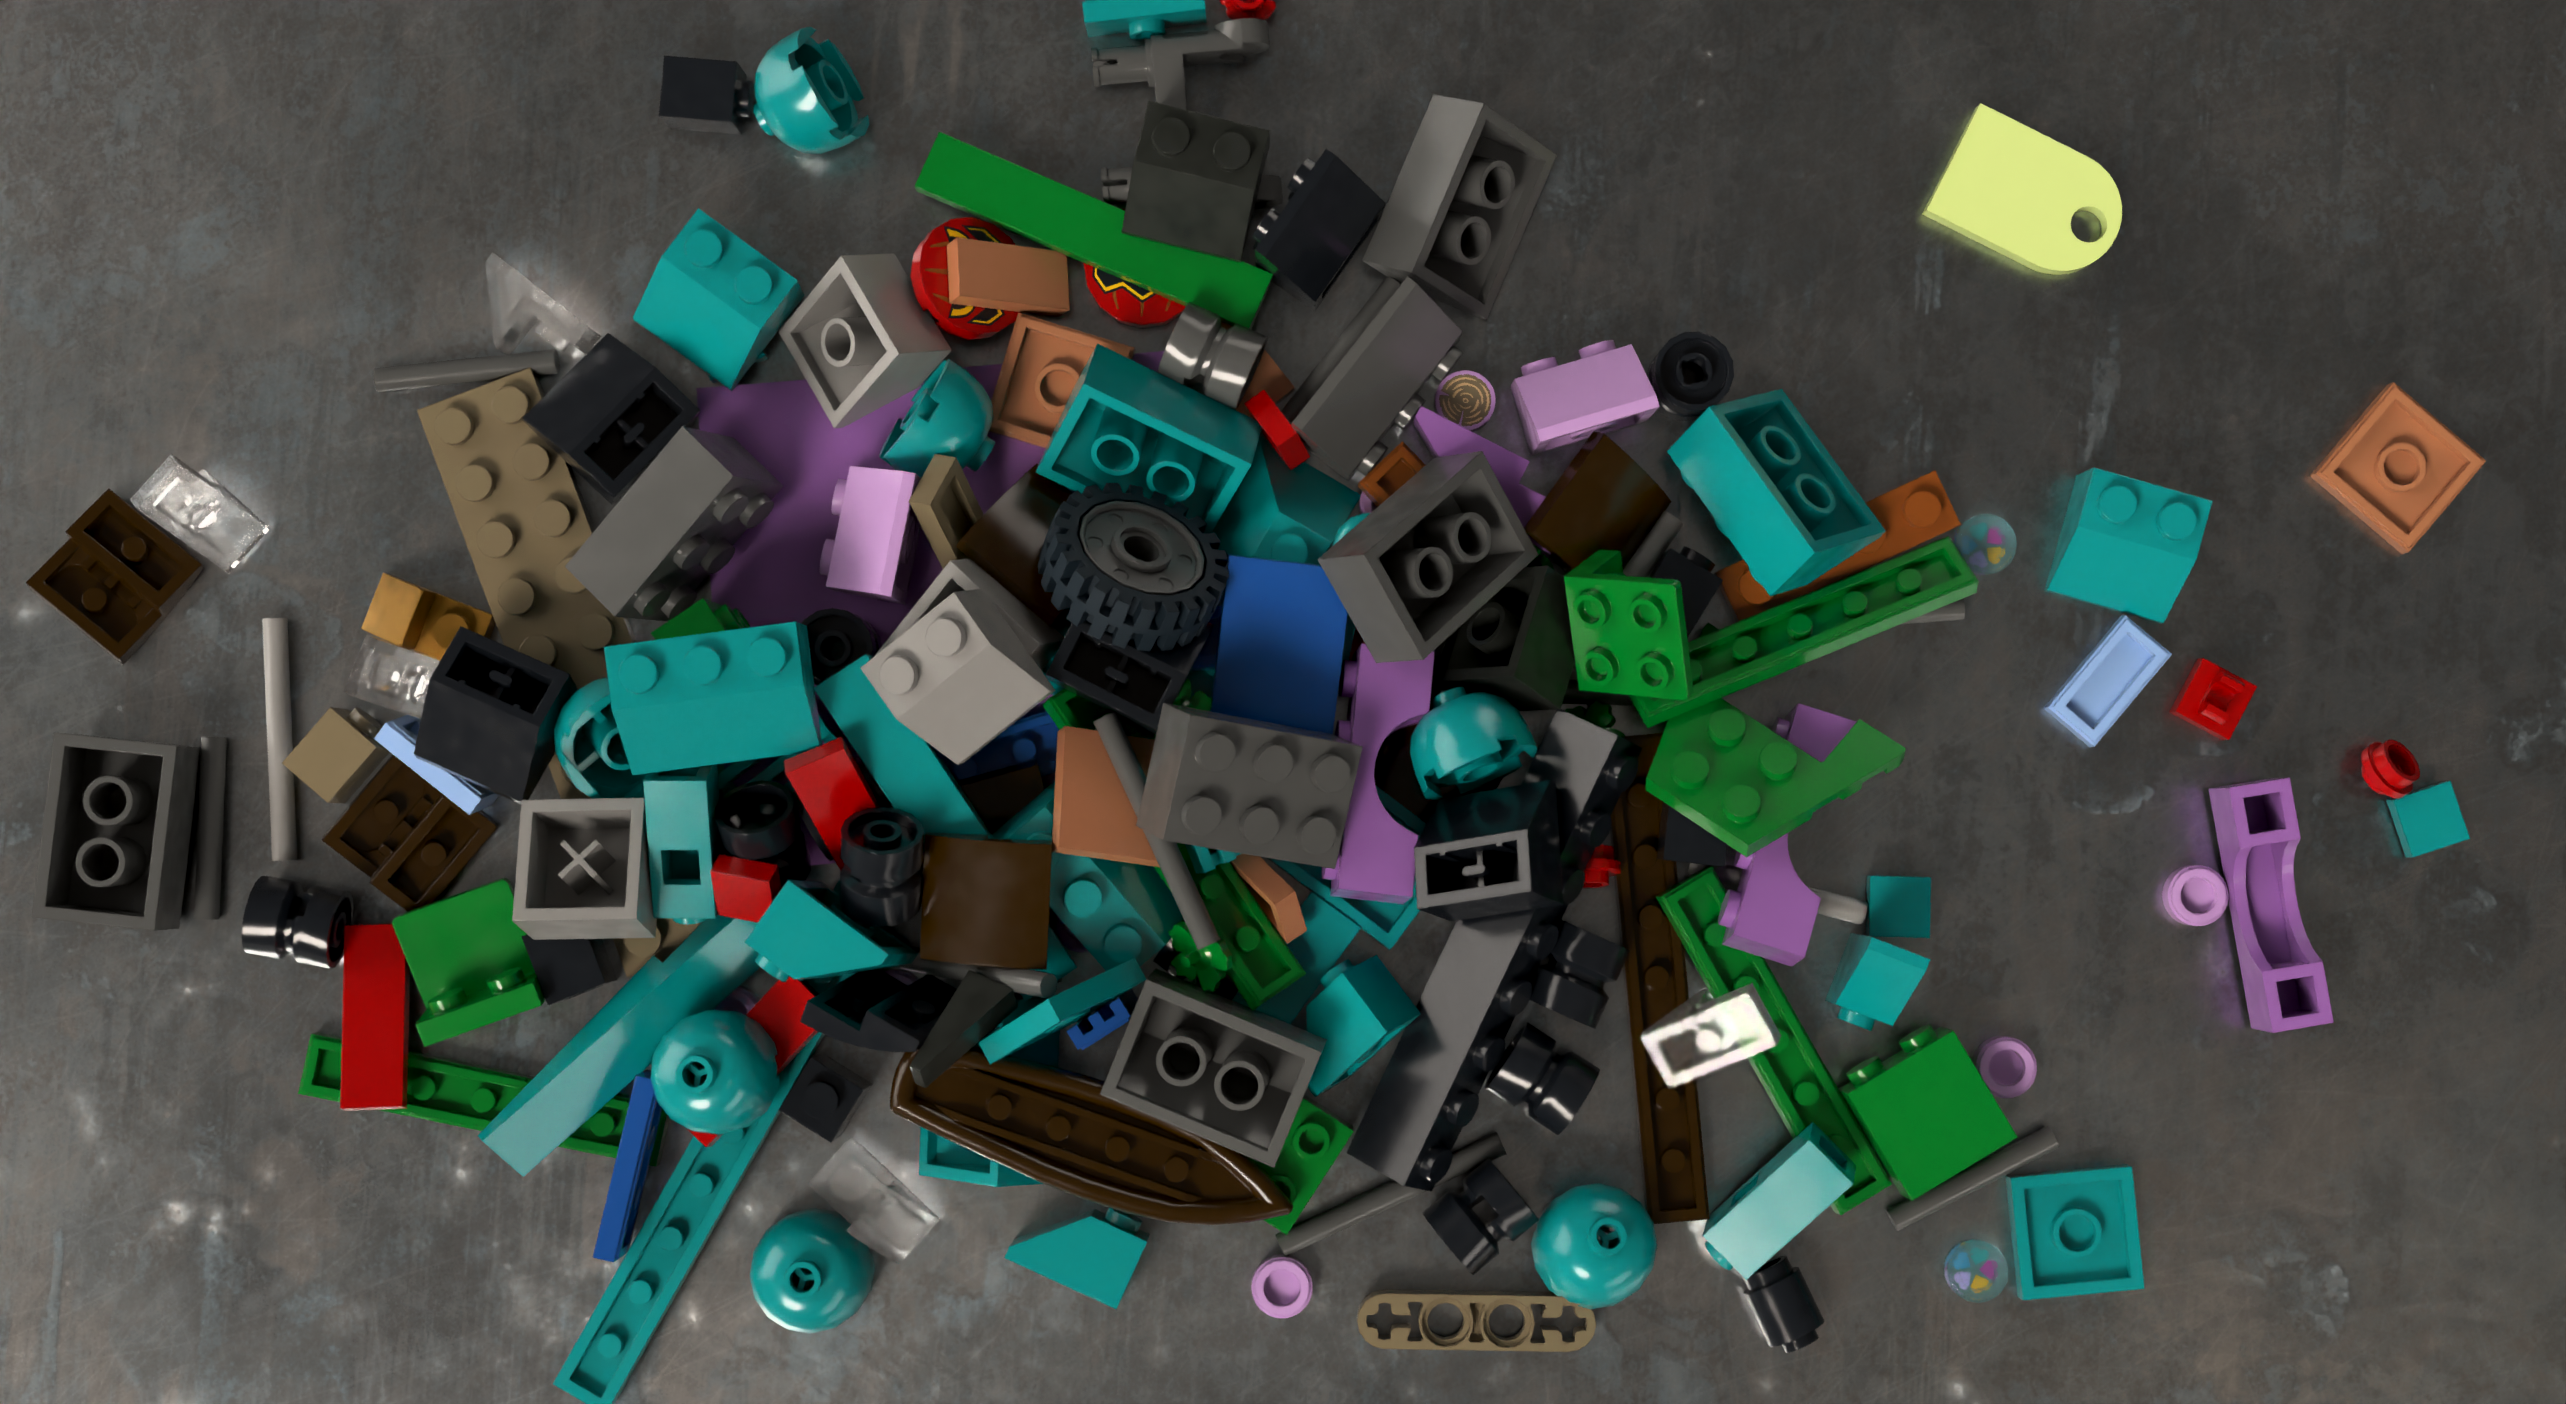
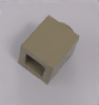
[282,707,390,803]

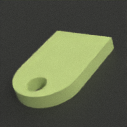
[1922,103,2122,275]

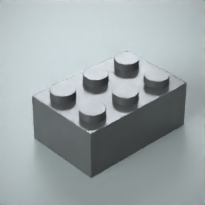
[565,426,783,622]
[1317,451,1538,663]
[1136,703,1363,869]
[31,732,201,931]

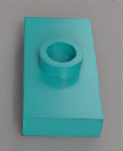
[1082,0,1207,40]

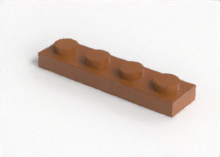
[1713,470,1961,622]

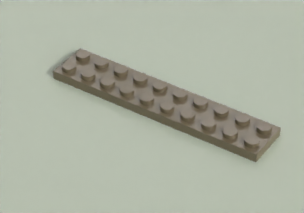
[417,367,702,978]

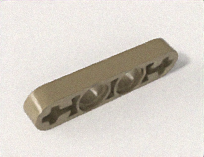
[1357,1289,1596,1352]

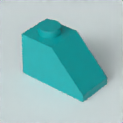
[1825,933,1931,1031]
[1306,955,1421,1097]
[1004,1208,1150,1310]

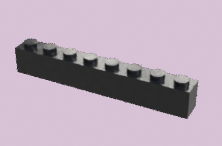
[1347,709,1643,1191]

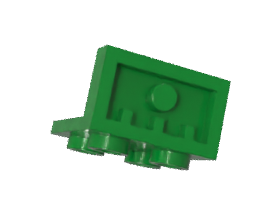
[1564,549,1694,700]
[392,878,545,1047]

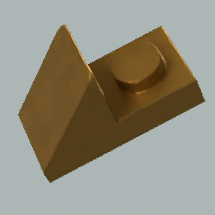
[361,573,496,660]

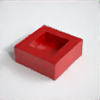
[1244,390,1310,470]
[710,854,782,923]

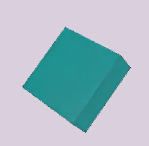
[2386,781,2470,858]
[1866,875,1931,938]

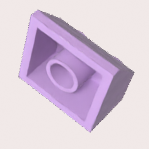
[1510,340,1660,455]
[819,466,921,605]

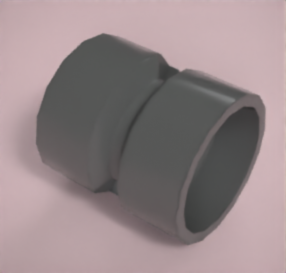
[1158,302,1268,410]

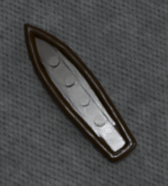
[890,1047,1293,1225]

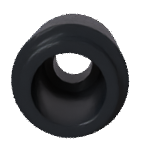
[1742,1256,1824,1353]

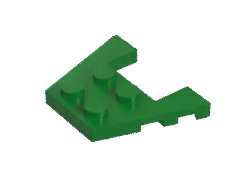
[1645,622,1906,857]

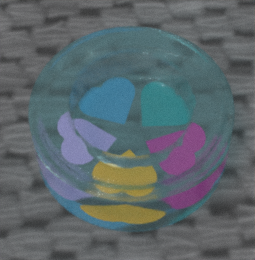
[1952,514,2017,576]
[1943,1239,2008,1303]

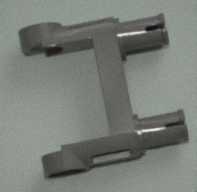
[1091,18,1283,210]

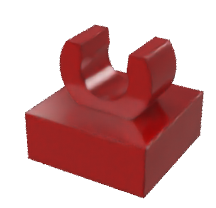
[2169,658,2257,740]

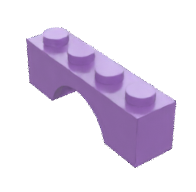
[1322,643,1435,904]
[1718,703,1857,967]
[2208,778,2334,1033]

